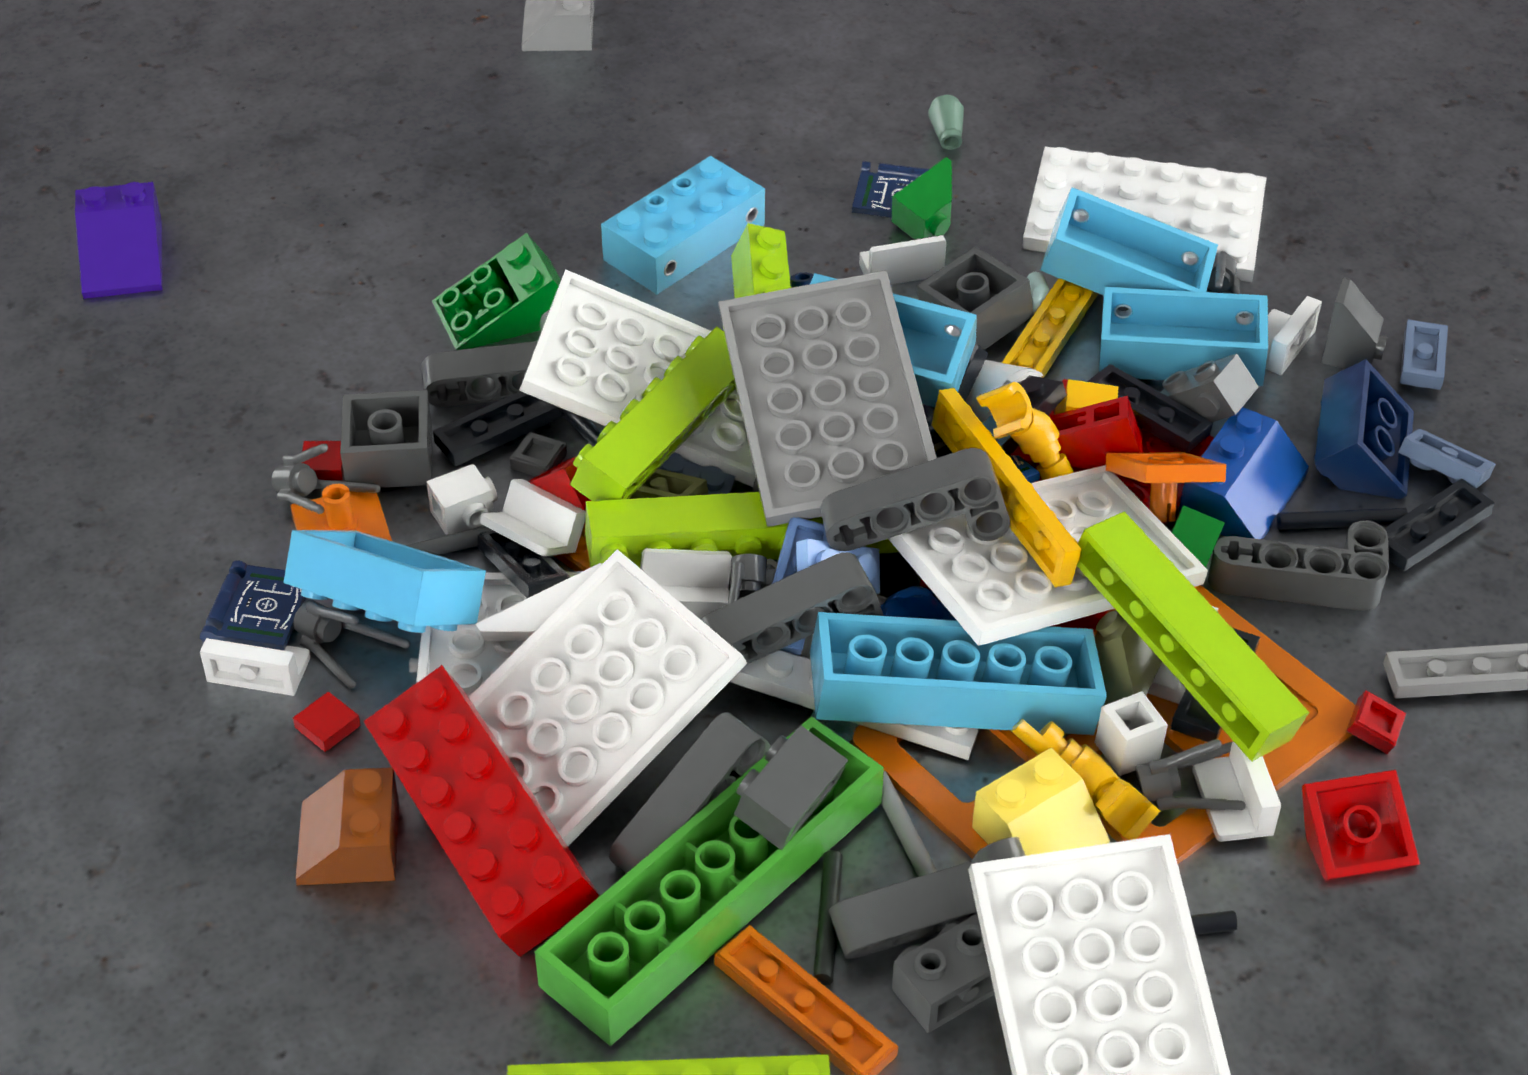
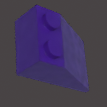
[75,182,163,299]

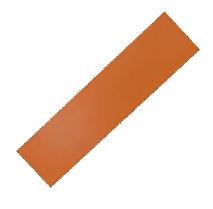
[714,925,898,1075]

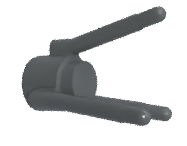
[1208,251,1245,318]
[272,444,380,514]
[727,554,789,653]
[293,600,411,689]
[1135,739,1246,811]

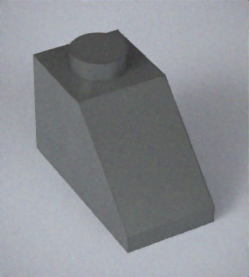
[1321,277,1387,369]

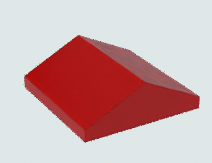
[1302,769,1420,881]

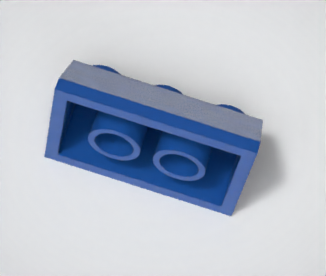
[1178,407,1309,539]

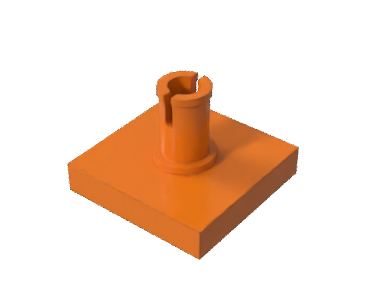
[1106,452,1226,522]
[290,483,392,541]

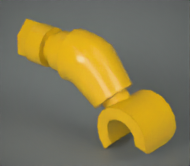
[976,382,1074,480]
[1011,718,1160,840]

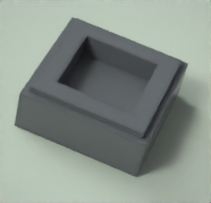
[510,432,567,477]

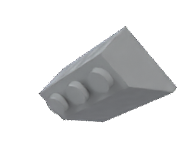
[522,0,594,51]

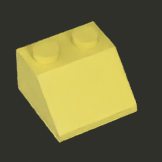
[972,748,1110,856]

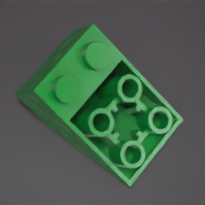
[432,233,561,350]

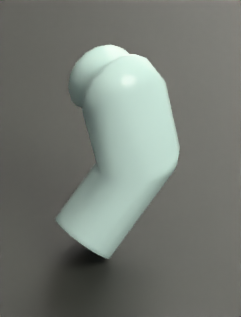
[1027,272,1049,319]

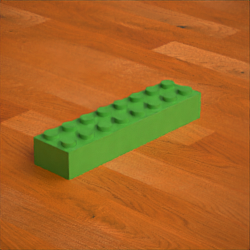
[535,716,884,1046]

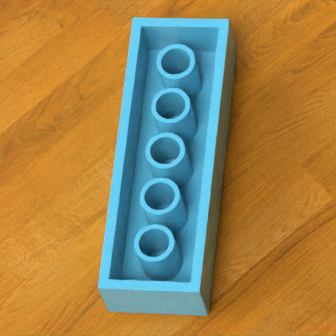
[810,612,1107,735]

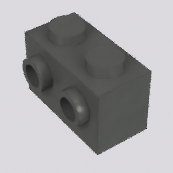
[1161,353,1259,422]
[734,725,848,850]
[892,914,995,1033]

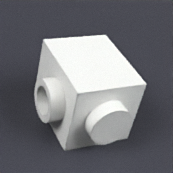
[426,464,498,535]
[1095,691,1168,776]

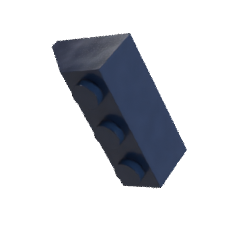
[1314,359,1414,499]

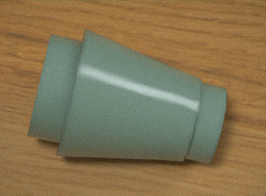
[928,95,964,150]

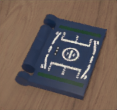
[852,161,929,218]
[199,560,306,651]

